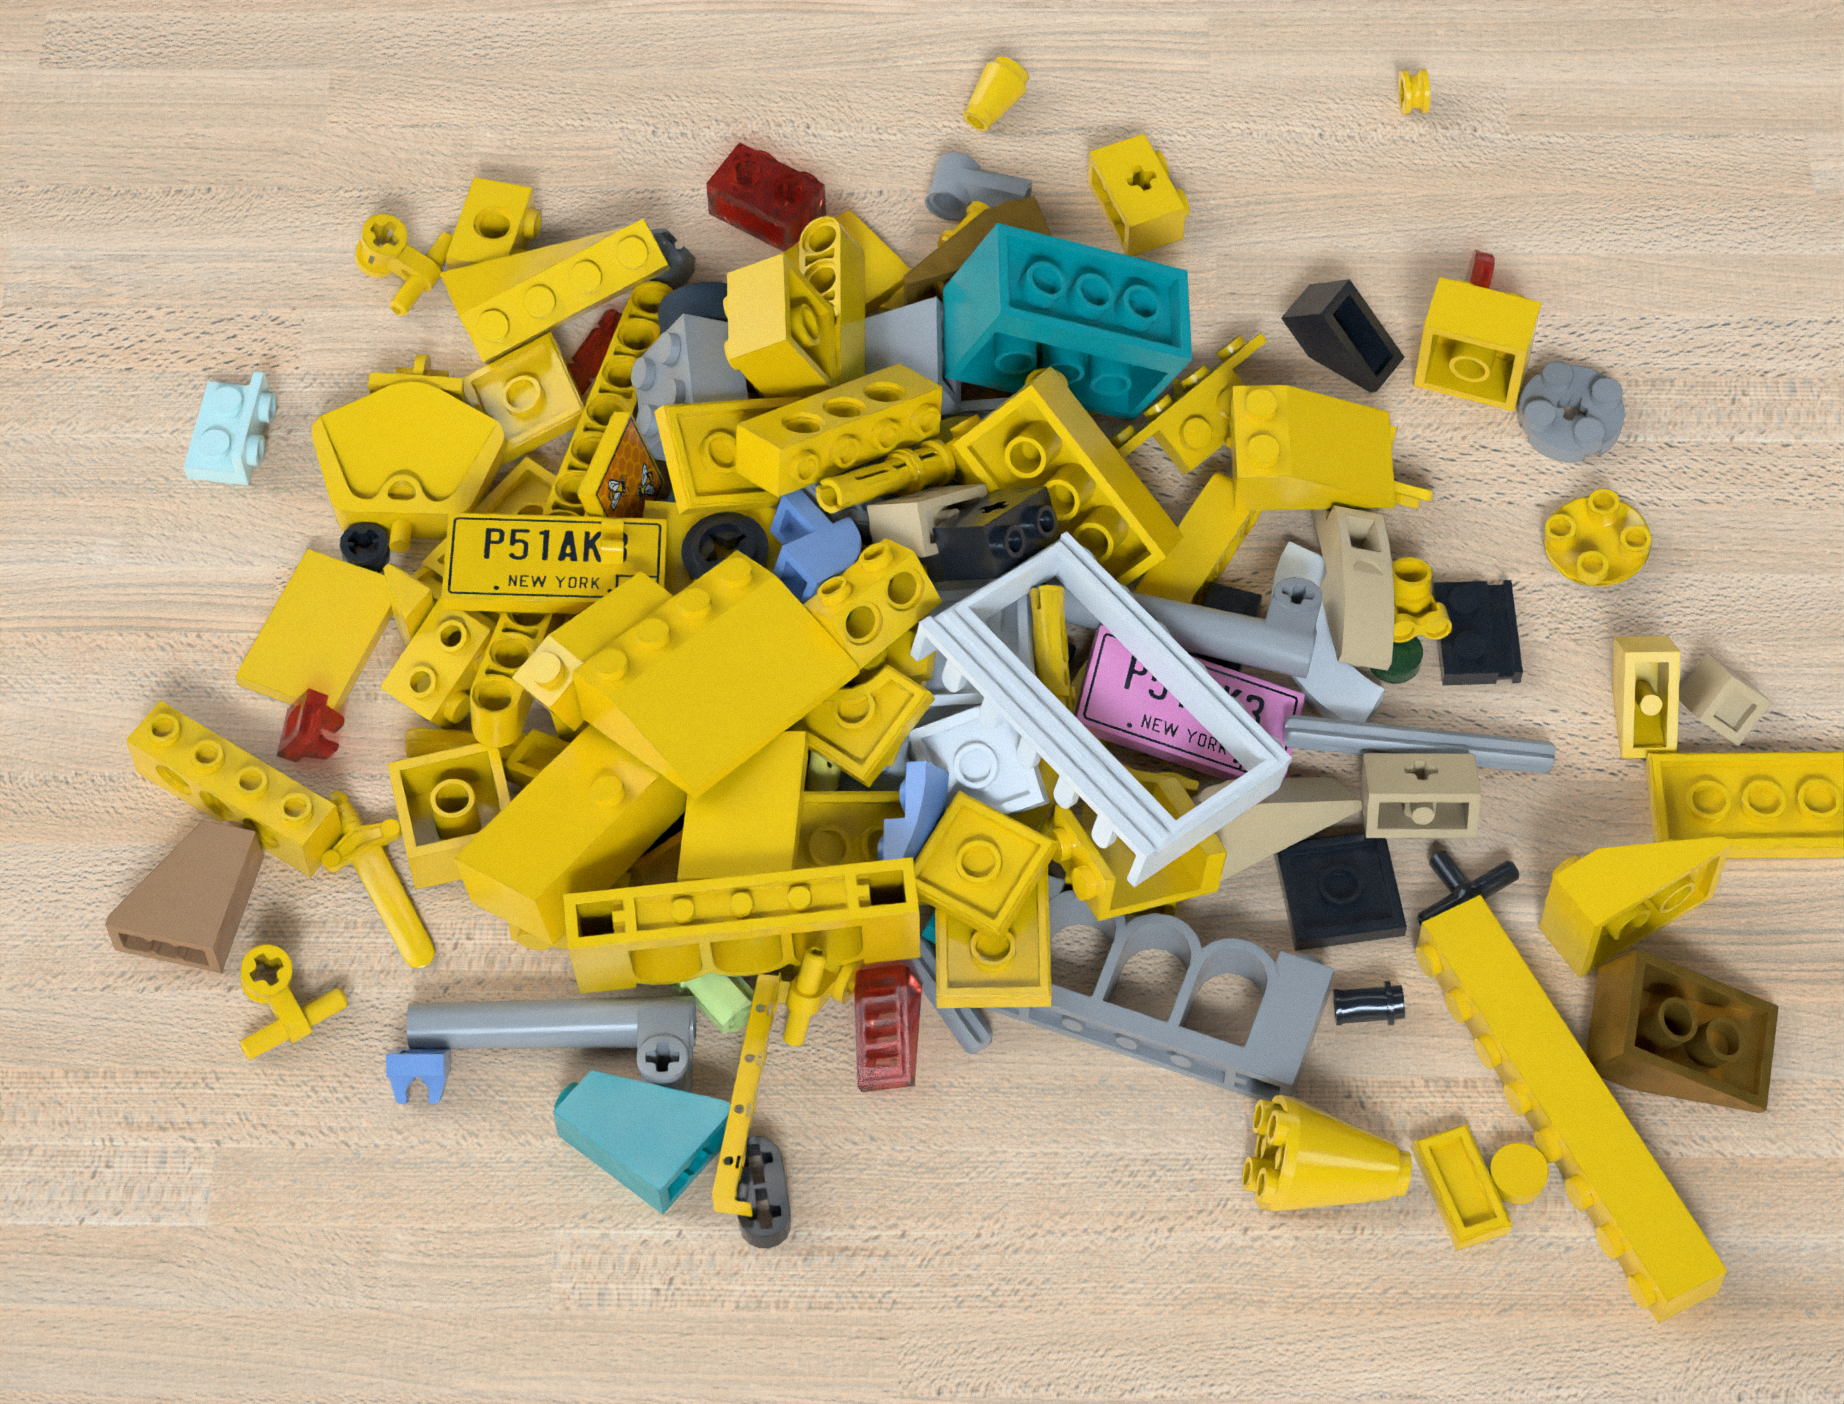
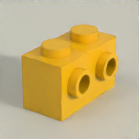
[380,597,494,729]

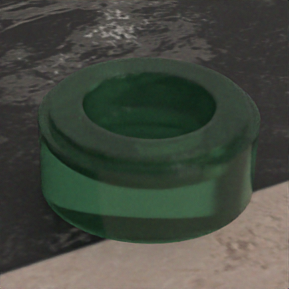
[1369,637,1423,684]

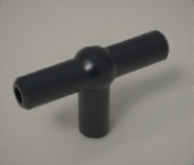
[1417,850,1520,926]

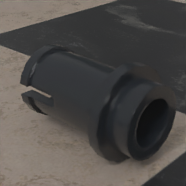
[1333,980,1405,1026]

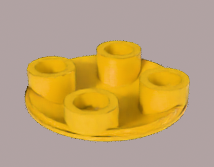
[1544,489,1652,587]

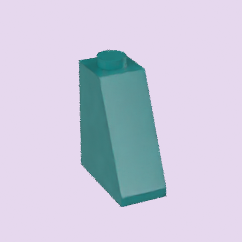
[553,1070,735,1215]

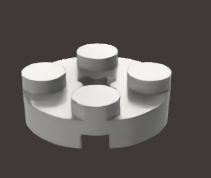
[1518,361,1625,463]

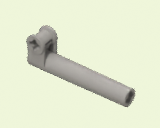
[1045,577,1322,679]
[407,996,696,1092]

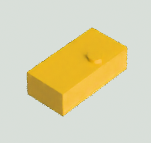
[453,724,687,946]

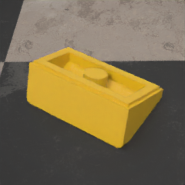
[383,563,434,647]

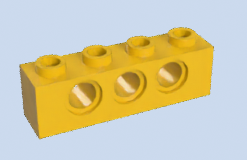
[735,363,943,497]
[126,700,344,878]

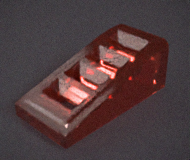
[854,965,922,1092]

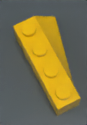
[440,218,671,364]

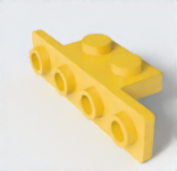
[1109,333,1267,475]

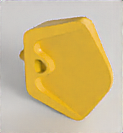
[311,381,507,553]

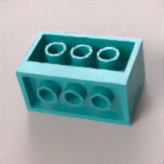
[943,223,1192,421]

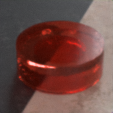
[1465,250,1495,289]

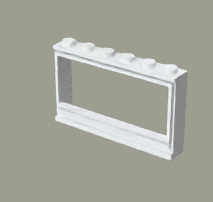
[910,531,1292,887]

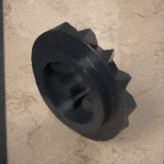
[681,512,770,580]

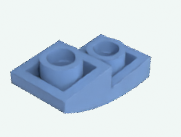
[877,761,949,861]

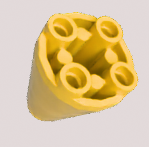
[1242,1095,1412,1211]

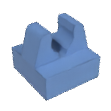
[386,1048,451,1104]

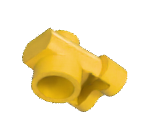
[1392,557,1452,643]

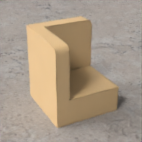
[1679,653,1772,746]

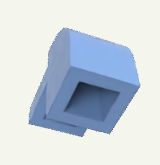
[770,489,861,604]

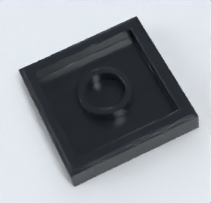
[1274,832,1407,951]

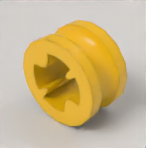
[1398,68,1431,115]

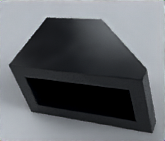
[1281,279,1405,392]

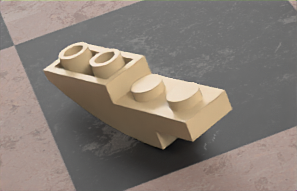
[1311,505,1394,671]

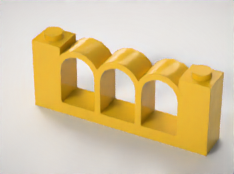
[563,857,921,994]

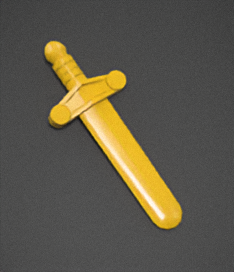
[321,790,435,969]

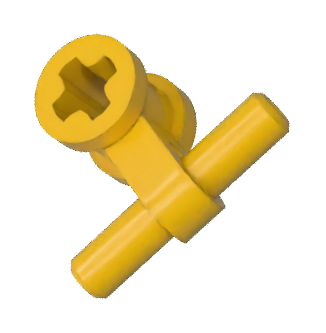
[354,214,453,316]
[239,944,348,1060]
[782,946,865,1046]

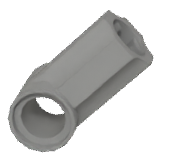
[925,152,1032,221]

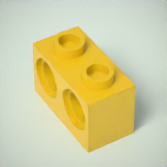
[803,538,942,670]

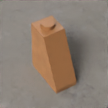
[105,820,264,973]

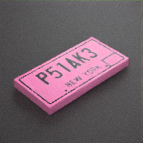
[1074,625,1305,781]

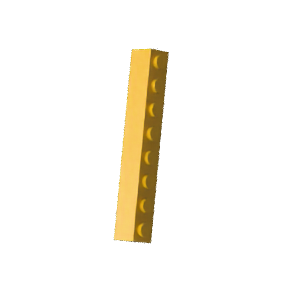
[1415,895,1728,1323]

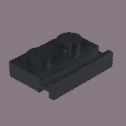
[1432,580,1523,686]

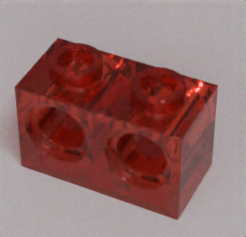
[706,142,826,252]

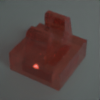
[276,688,345,763]

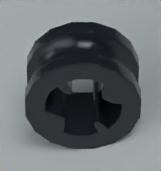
[340,522,390,573]

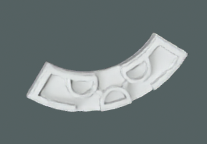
[1270,541,1385,723]

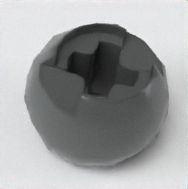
[650,228,696,290]

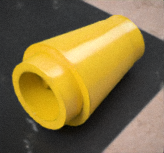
[963,56,1029,132]

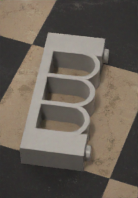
[984,871,1334,1101]

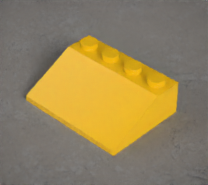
[572,550,860,799]

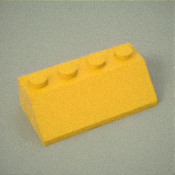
[952,366,1184,586]

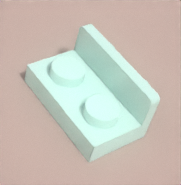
[184,371,277,486]

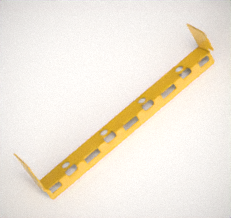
[712,971,791,1217]

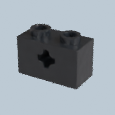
[932,487,1060,580]

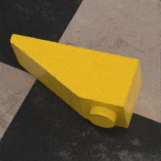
[512,571,674,732]

